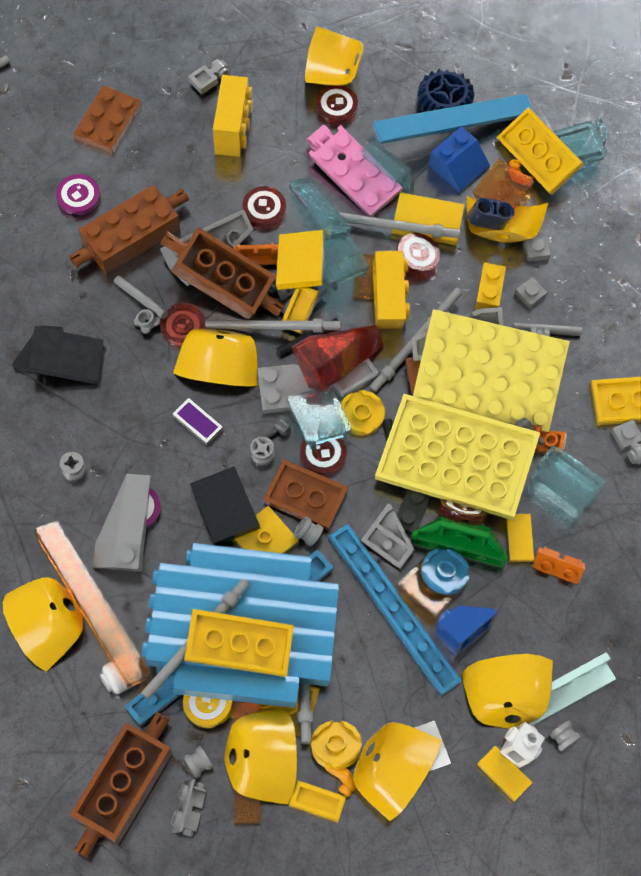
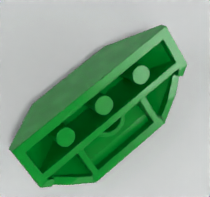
[411,515,508,568]

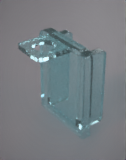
[553,117,608,169]
[361,134,415,195]
[323,230,369,292]
[287,385,351,449]
[530,445,606,518]

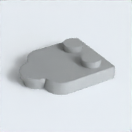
[257,364,318,414]

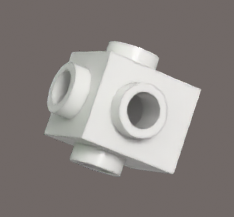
[500,722,545,768]

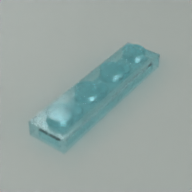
[289,177,351,240]

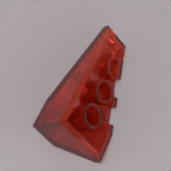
[291,324,384,391]

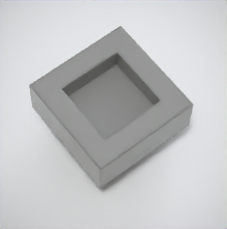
[523,236,551,262]
[514,277,547,309]

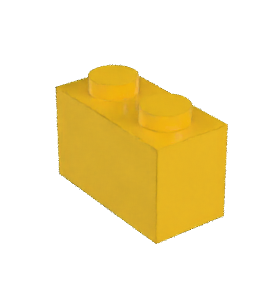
[474,262,506,311]

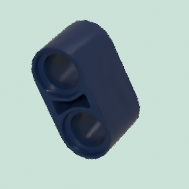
[467,197,515,230]

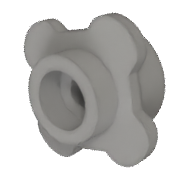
[134,309,161,334]

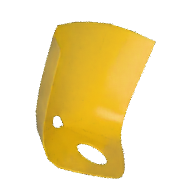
[305,26,363,86]
[466,196,548,243]
[173,328,258,386]
[3,577,83,672]
[461,654,553,729]
[224,708,297,805]
[353,722,442,821]

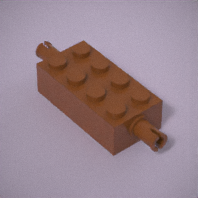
[69,184,189,274]
[160,227,285,319]
[70,712,172,859]

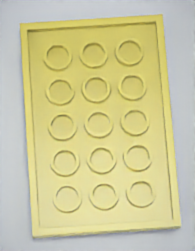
[413,309,570,432]
[375,394,540,521]

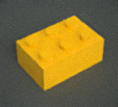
[213,75,253,157]
[372,251,410,329]

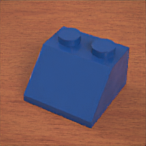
[429,126,490,193]
[435,606,497,657]

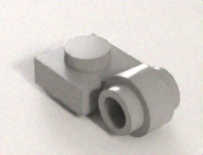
[188,59,230,94]
[611,420,641,465]

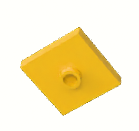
[233,506,299,554]

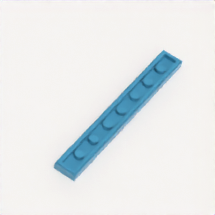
[372,94,533,145]
[328,524,462,696]

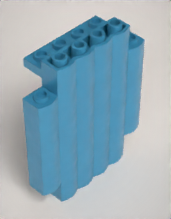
[142,543,339,708]

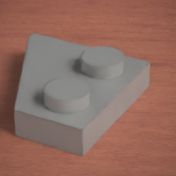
[361,503,415,570]

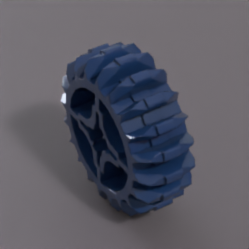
[417,68,475,112]

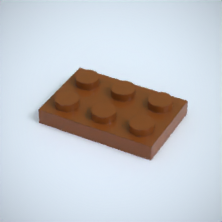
[73,85,142,154]
[263,459,348,531]

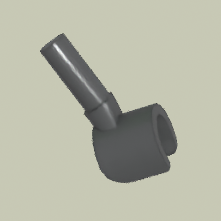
[516,418,545,446]
[260,420,292,438]

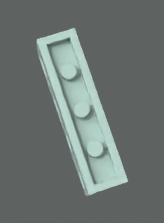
[529,652,616,726]

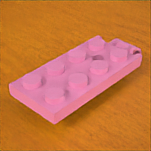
[306,125,403,217]

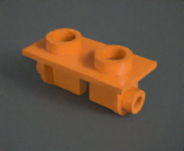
[233,243,278,265]
[532,546,585,584]

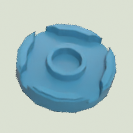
[421,548,470,595]

